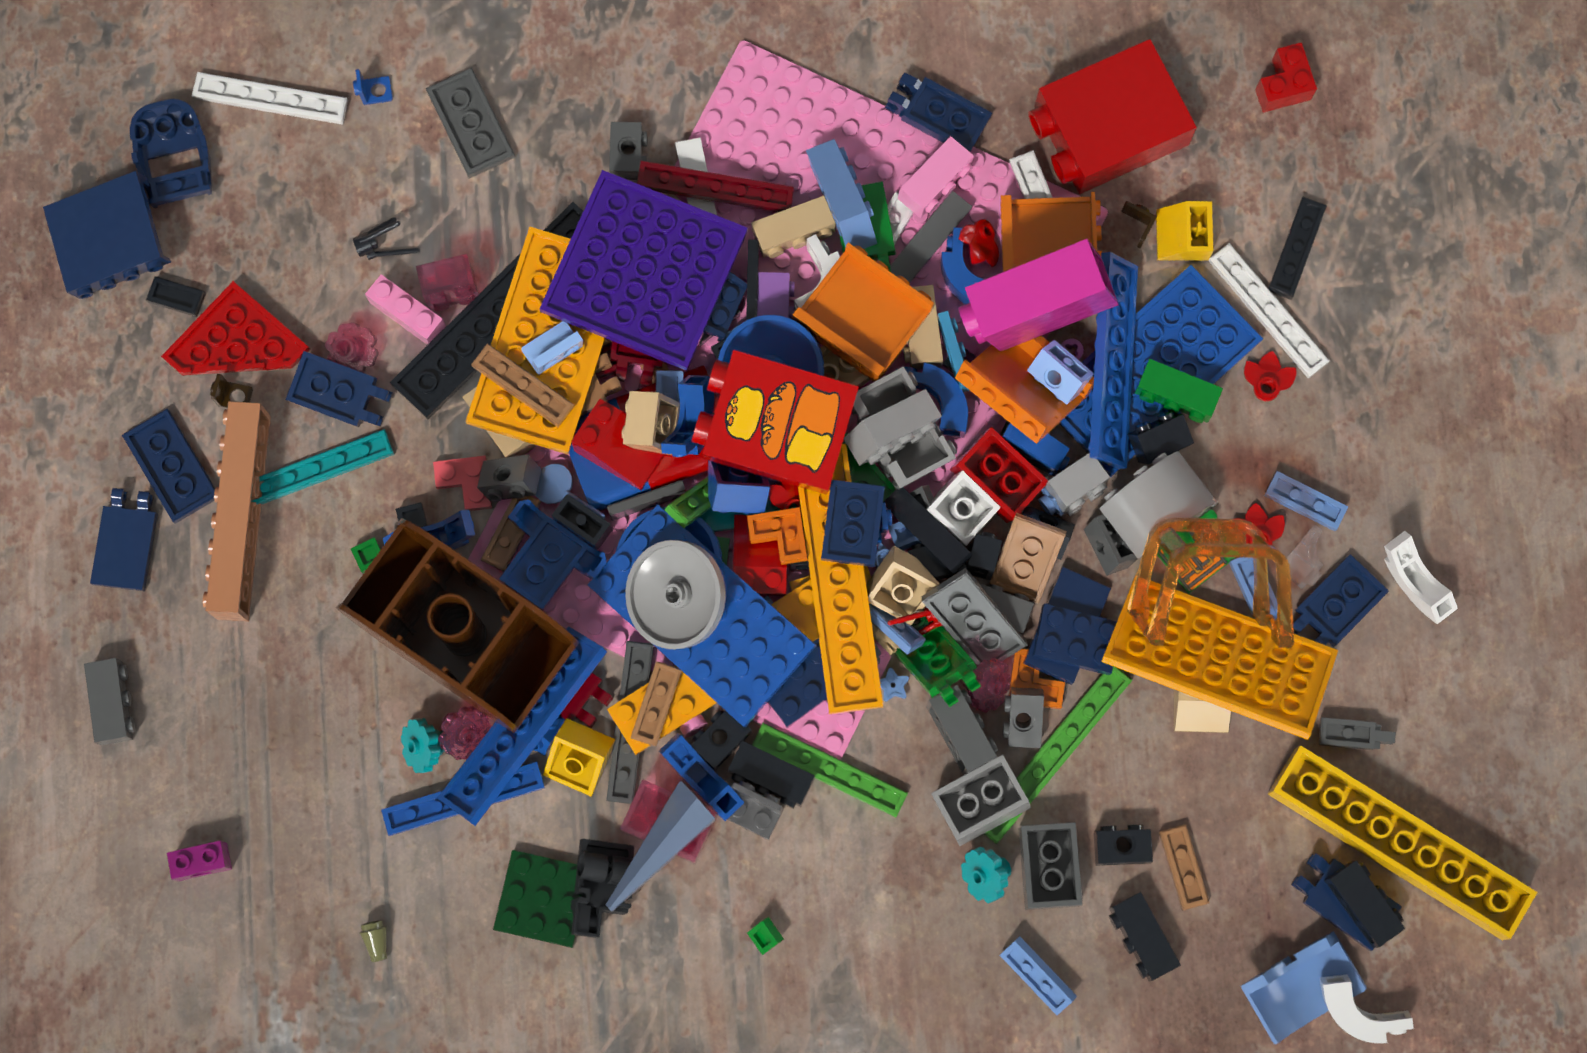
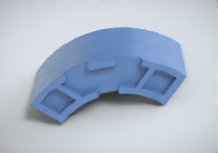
[1241,931,1366,1044]

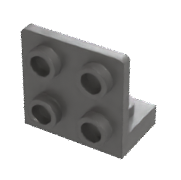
[727,781,783,840]

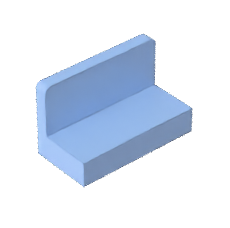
[521,321,583,375]

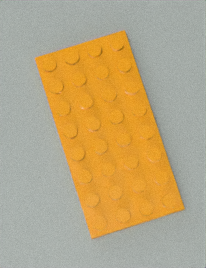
[466,227,605,454]
[1102,575,1338,740]

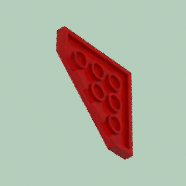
[161,281,311,376]

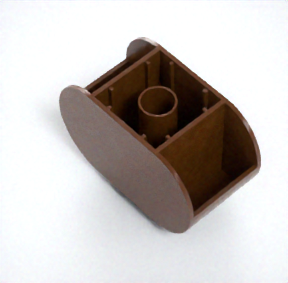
[336,518,579,733]

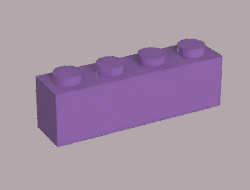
[757,272,795,319]

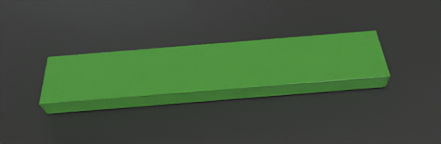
[752,723,908,818]

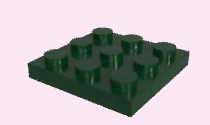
[493,850,581,948]

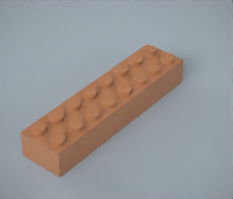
[202,401,271,622]

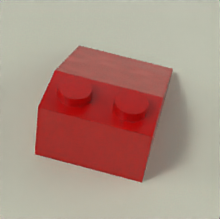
[571,399,665,490]
[733,515,787,595]

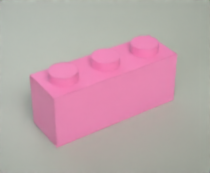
[897,136,974,218]
[365,274,446,345]

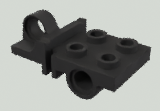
[570,838,634,938]

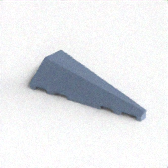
[606,781,716,912]

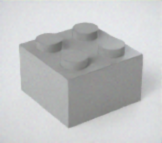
[1045,453,1110,517]

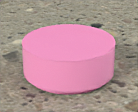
[680,714,707,738]

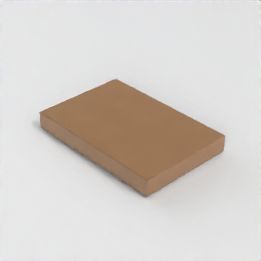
[990,513,1067,603]

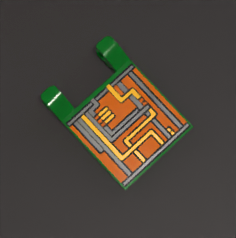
[1155,510,1244,594]

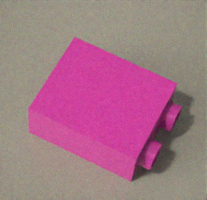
[959,239,1119,351]

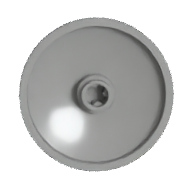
[625,540,726,649]

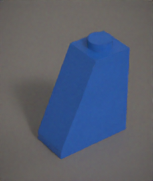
[1003,423,1070,476]

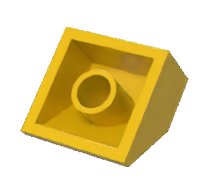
[543,718,615,797]

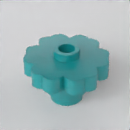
[401,718,449,773]
[961,847,1011,903]

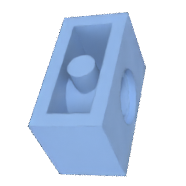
[1027,340,1094,405]

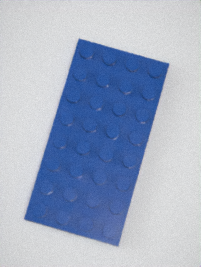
[1059,265,1263,477]
[588,504,817,727]

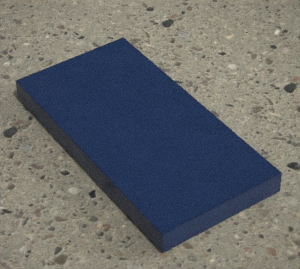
[122,408,215,524]
[1023,567,1111,685]

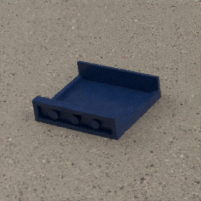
[43,171,171,299]

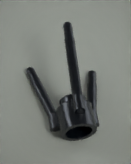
[353,217,420,260]

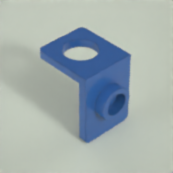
[353,69,393,105]

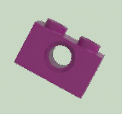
[167,841,232,882]

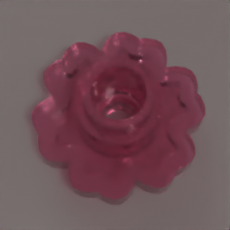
[325,323,379,373]
[962,658,1011,713]
[438,706,491,760]

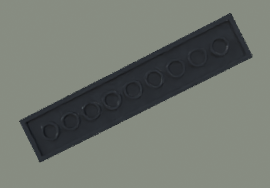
[390,202,583,420]

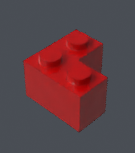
[1255,42,1317,113]

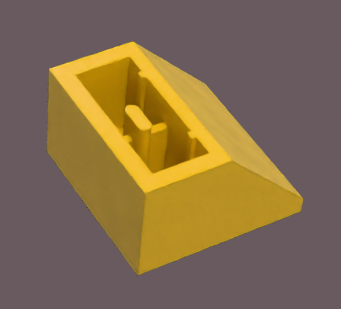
[1156,201,1213,261]

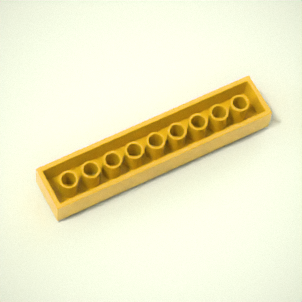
[1268,745,1538,940]

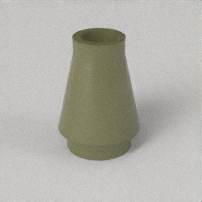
[359,920,387,962]

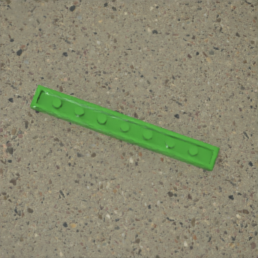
[984,666,1132,844]

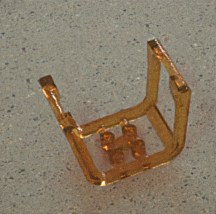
[1127,518,1294,648]

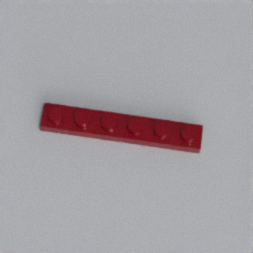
[637,161,794,212]

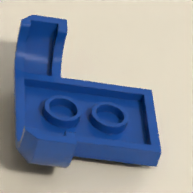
[499,500,607,611]

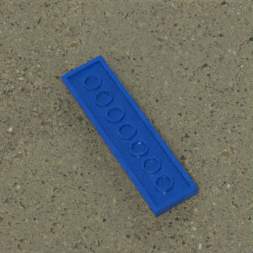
[1088,252,1138,469]
[437,626,607,826]

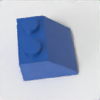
[708,460,770,515]

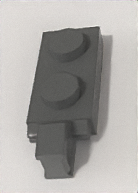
[1319,717,1396,750]

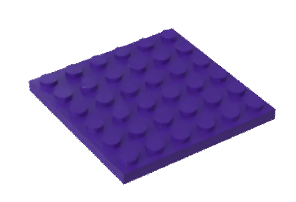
[540,170,748,371]

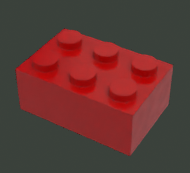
[950,427,1048,523]

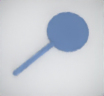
[535,464,605,519]

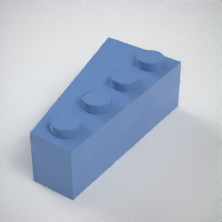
[806,139,877,249]

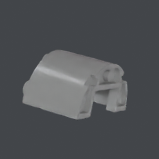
[852,366,957,489]
[1100,451,1218,559]

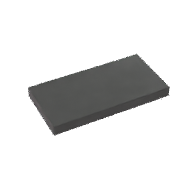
[426,68,515,179]
[921,568,1027,673]

